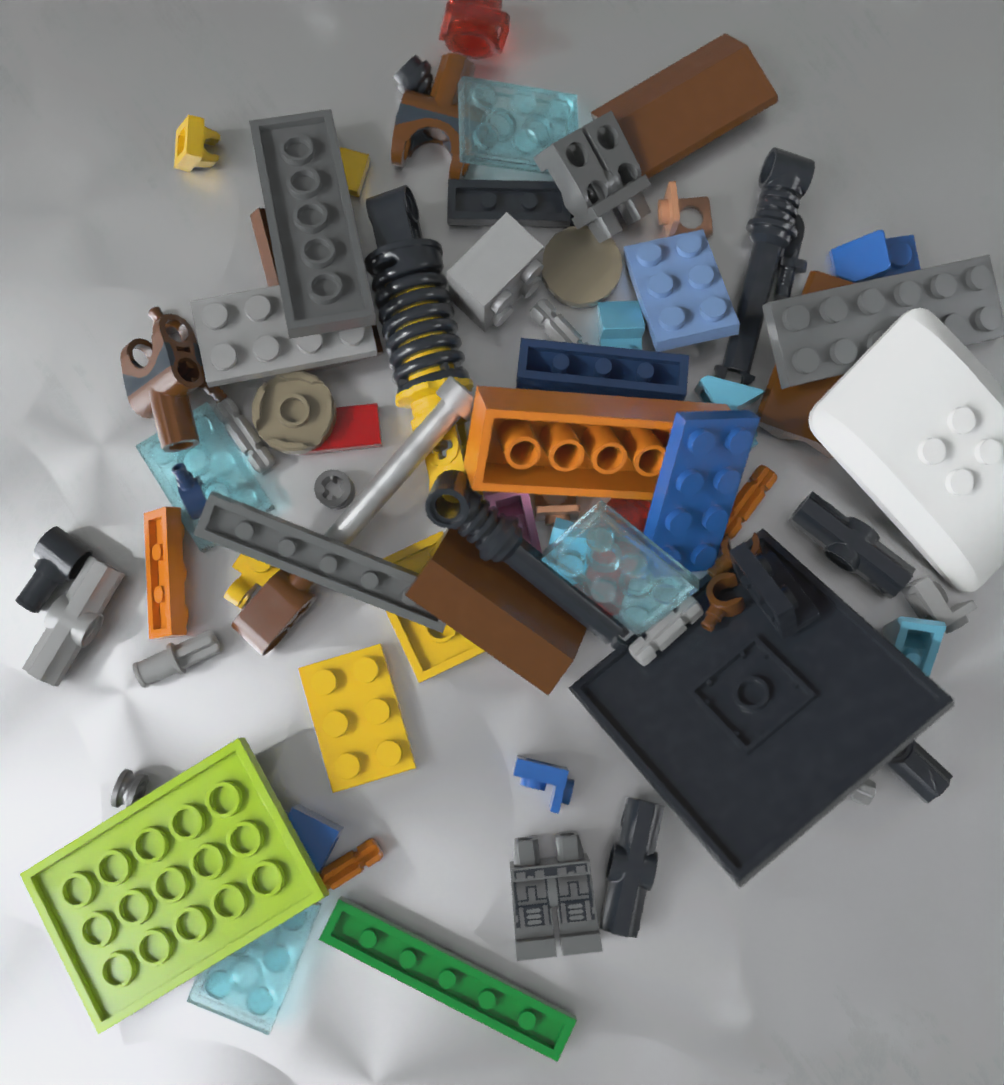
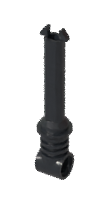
[714,147,815,385]
[425,470,630,651]

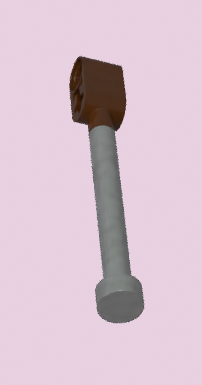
[231,376,475,656]

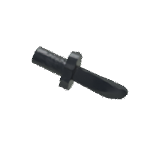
[774,214,808,300]

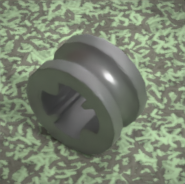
[314,469,355,510]
[110,769,148,808]

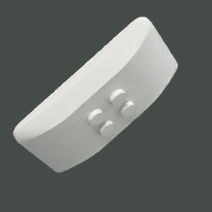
[808,308,1004,592]

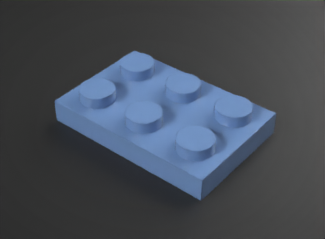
[624,229,740,353]

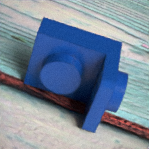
[513,755,574,814]

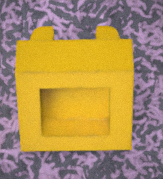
[174,114,220,172]

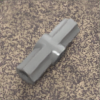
[22,556,125,686]

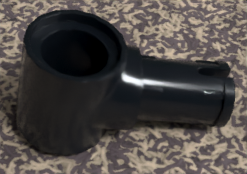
[15,526,93,613]

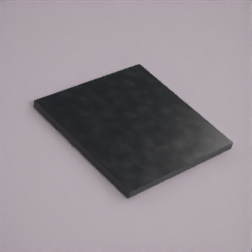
[569,528,954,888]

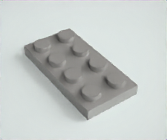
[190,285,377,388]

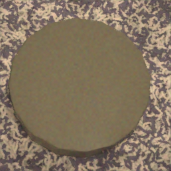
[541,225,623,308]
[252,370,337,454]

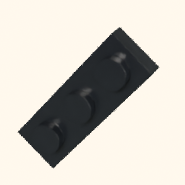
[447,179,571,227]

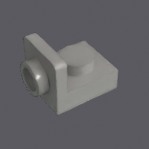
[901,576,978,634]

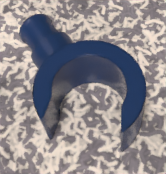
[171,463,207,520]

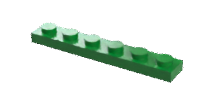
[319,896,577,1062]

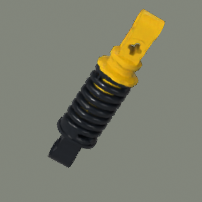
[364,185,483,503]

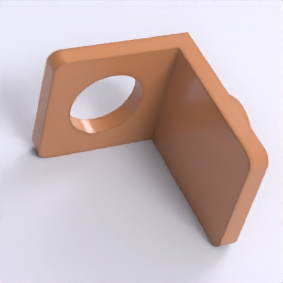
[658,181,713,238]
[534,494,580,527]

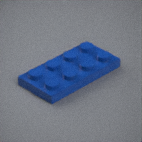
[634,410,760,577]

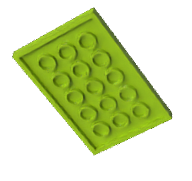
[19,737,330,1035]

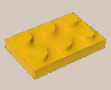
[383,531,485,683]
[298,643,417,793]

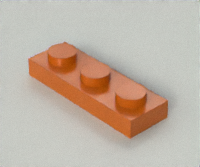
[144,507,189,639]

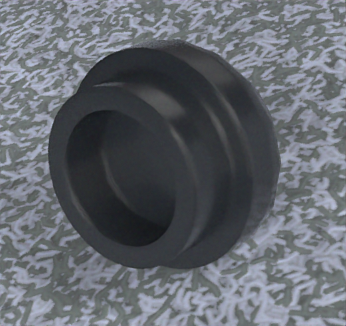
[393,55,433,95]

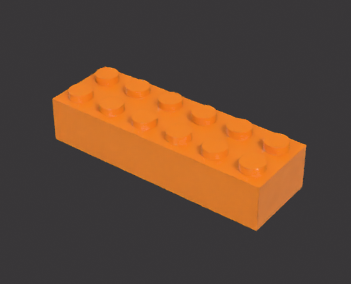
[464,386,731,500]

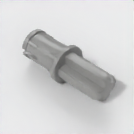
[132,630,220,688]

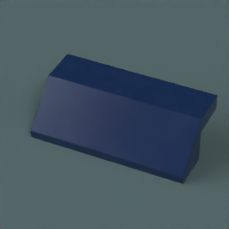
[516,338,689,401]

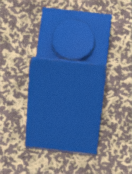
[829,230,921,283]

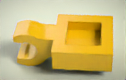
[223,554,280,609]

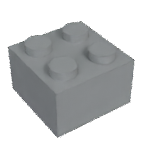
[447,212,544,332]

